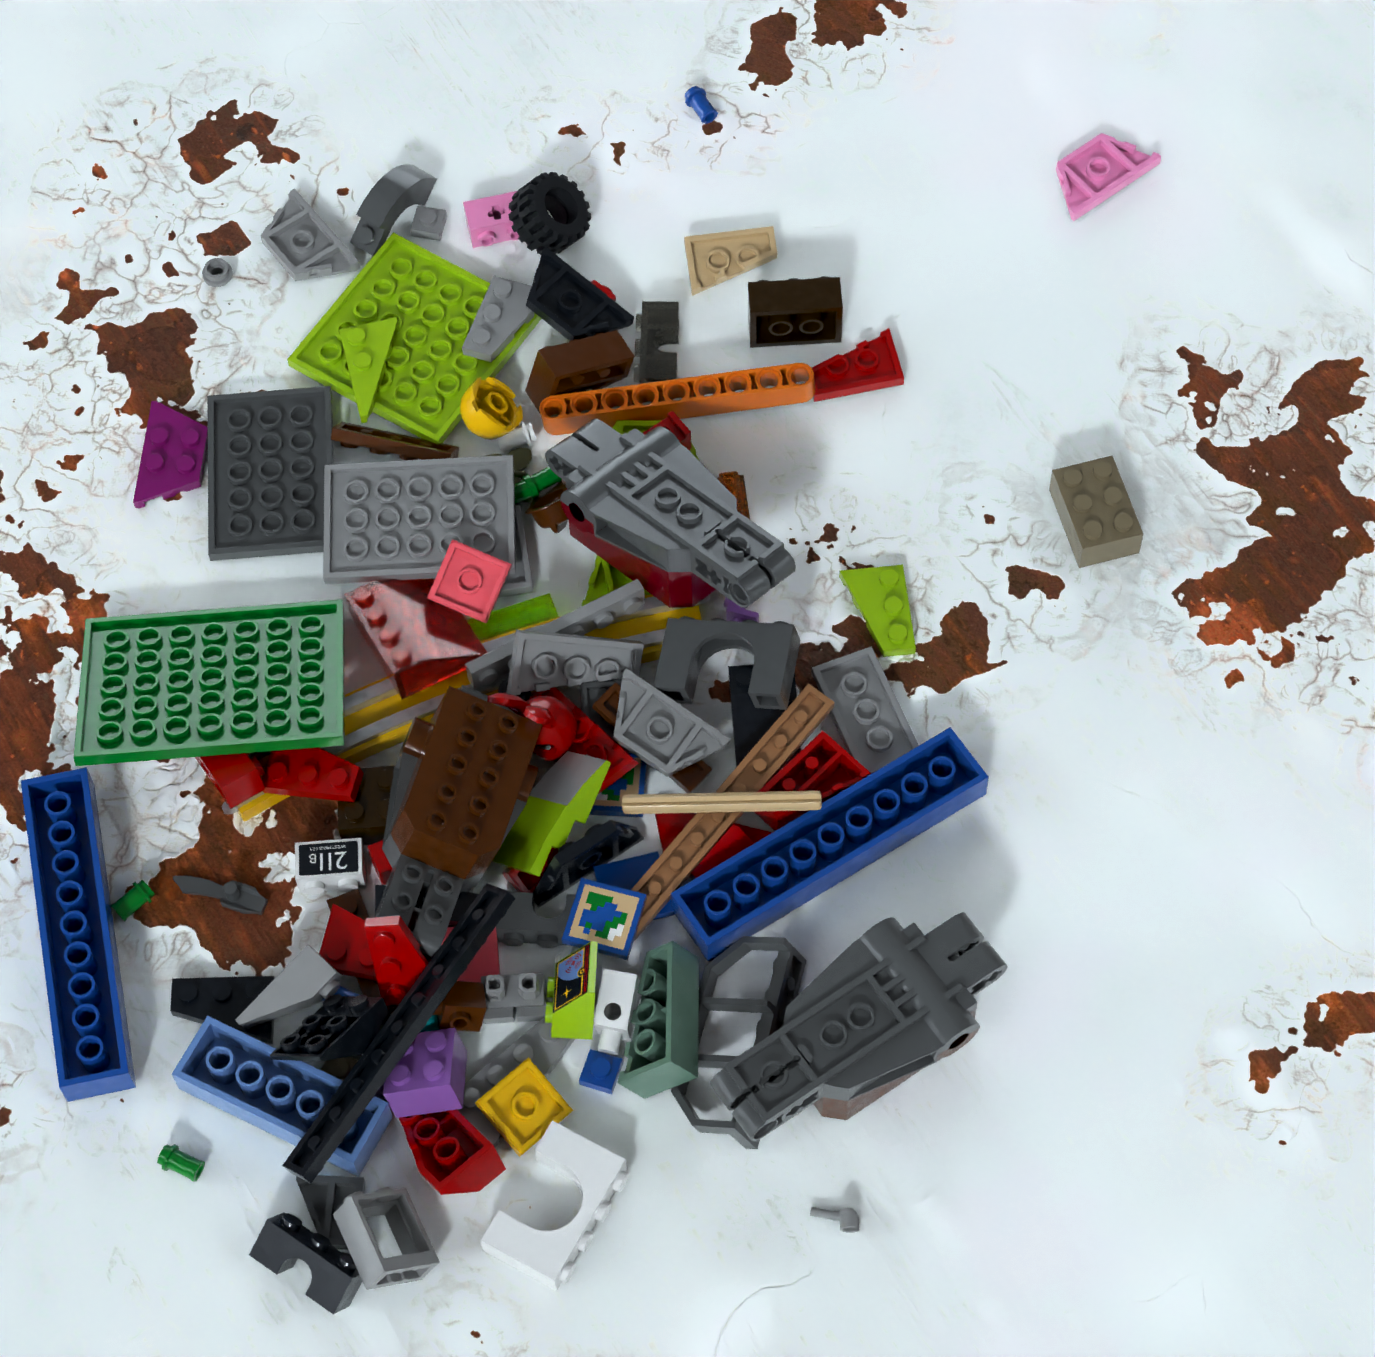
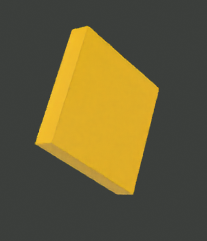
[475,1057,573,1157]

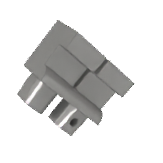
[481,973,548,1024]

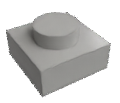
[410,206,447,241]

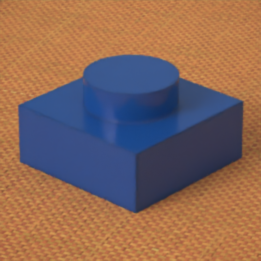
[579,1049,623,1095]

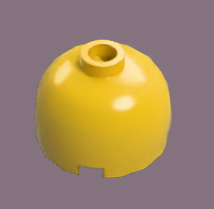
[460,377,523,440]

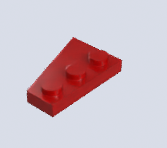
[364,915,429,1006]

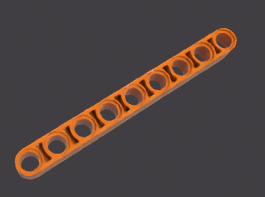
[539,363,815,435]

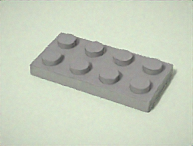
[811,646,919,774]

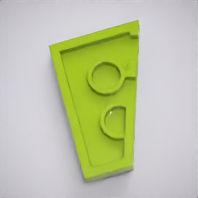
[839,564,916,657]

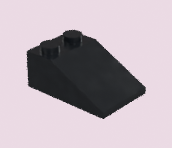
[728,664,801,767]

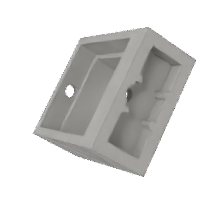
[333,1187,440,1290]

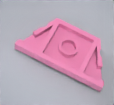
[1056,133,1161,221]

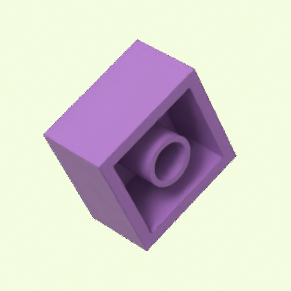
[383,1028,467,1118]

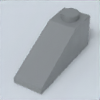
[235,945,343,1029]

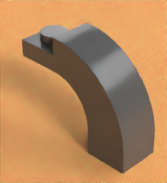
[350,164,437,256]

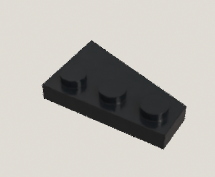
[170,976,275,1044]

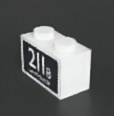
[295,838,366,895]

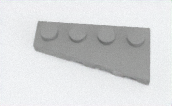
[506,629,644,695]

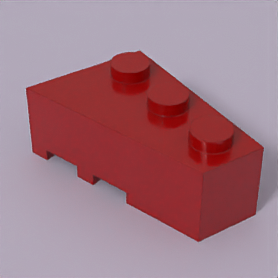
[754,731,871,831]

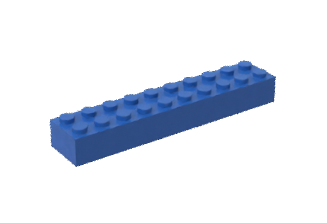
[670,727,989,962]
[21,767,136,1102]

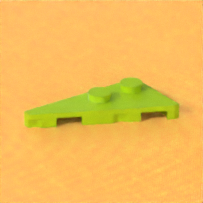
[339,317,399,424]

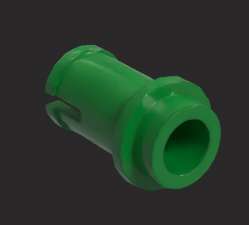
[110,880,155,922]
[157,1144,205,1182]

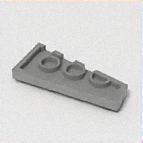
[457,1017,575,1148]

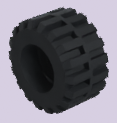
[508,172,591,255]

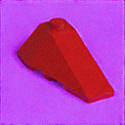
[399,1110,506,1195]

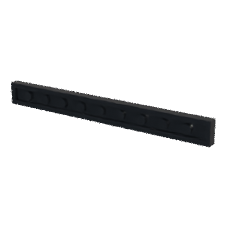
[282,883,515,1184]

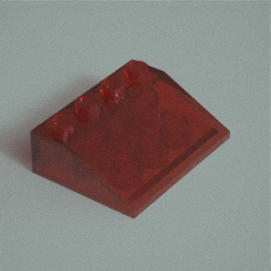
[344,578,488,699]

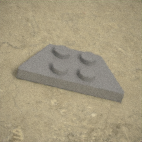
[261,188,360,281]
[613,668,731,777]

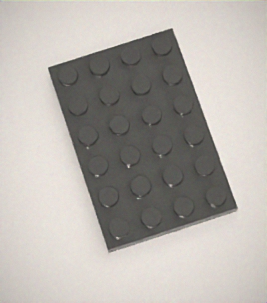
[207,386,334,561]

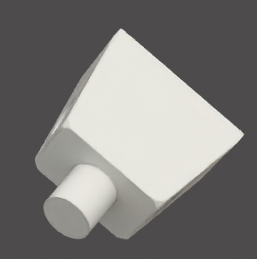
[593,968,640,1055]

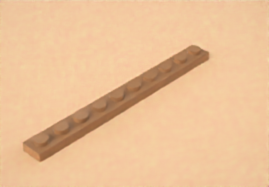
[631,683,835,941]

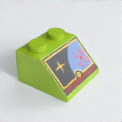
[545,941,598,1040]

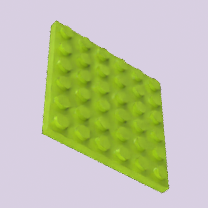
[287,232,542,444]

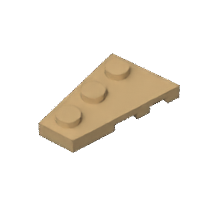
[684,226,777,296]

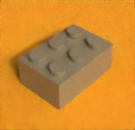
[1049,456,1143,568]

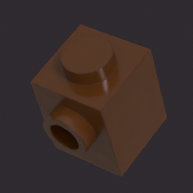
[433,981,487,1032]

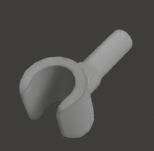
[810,1207,859,1233]

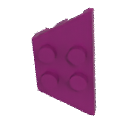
[133,401,208,508]

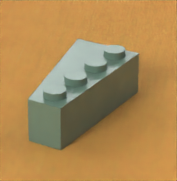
[618,941,699,1099]

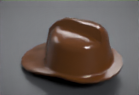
[525,479,569,534]

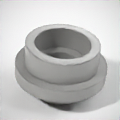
[202,258,233,287]

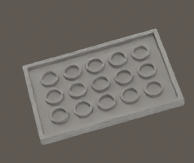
[323,455,516,584]

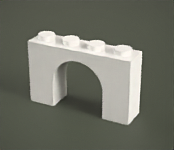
[480,1121,629,1291]

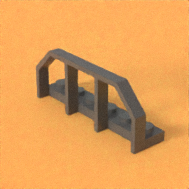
[671,936,807,1149]

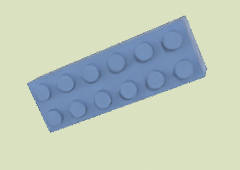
[172,1015,393,1177]

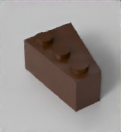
[525,330,635,413]

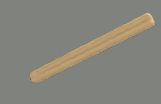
[622,791,822,814]

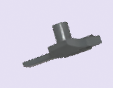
[173,875,268,915]

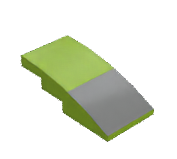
[492,751,611,877]

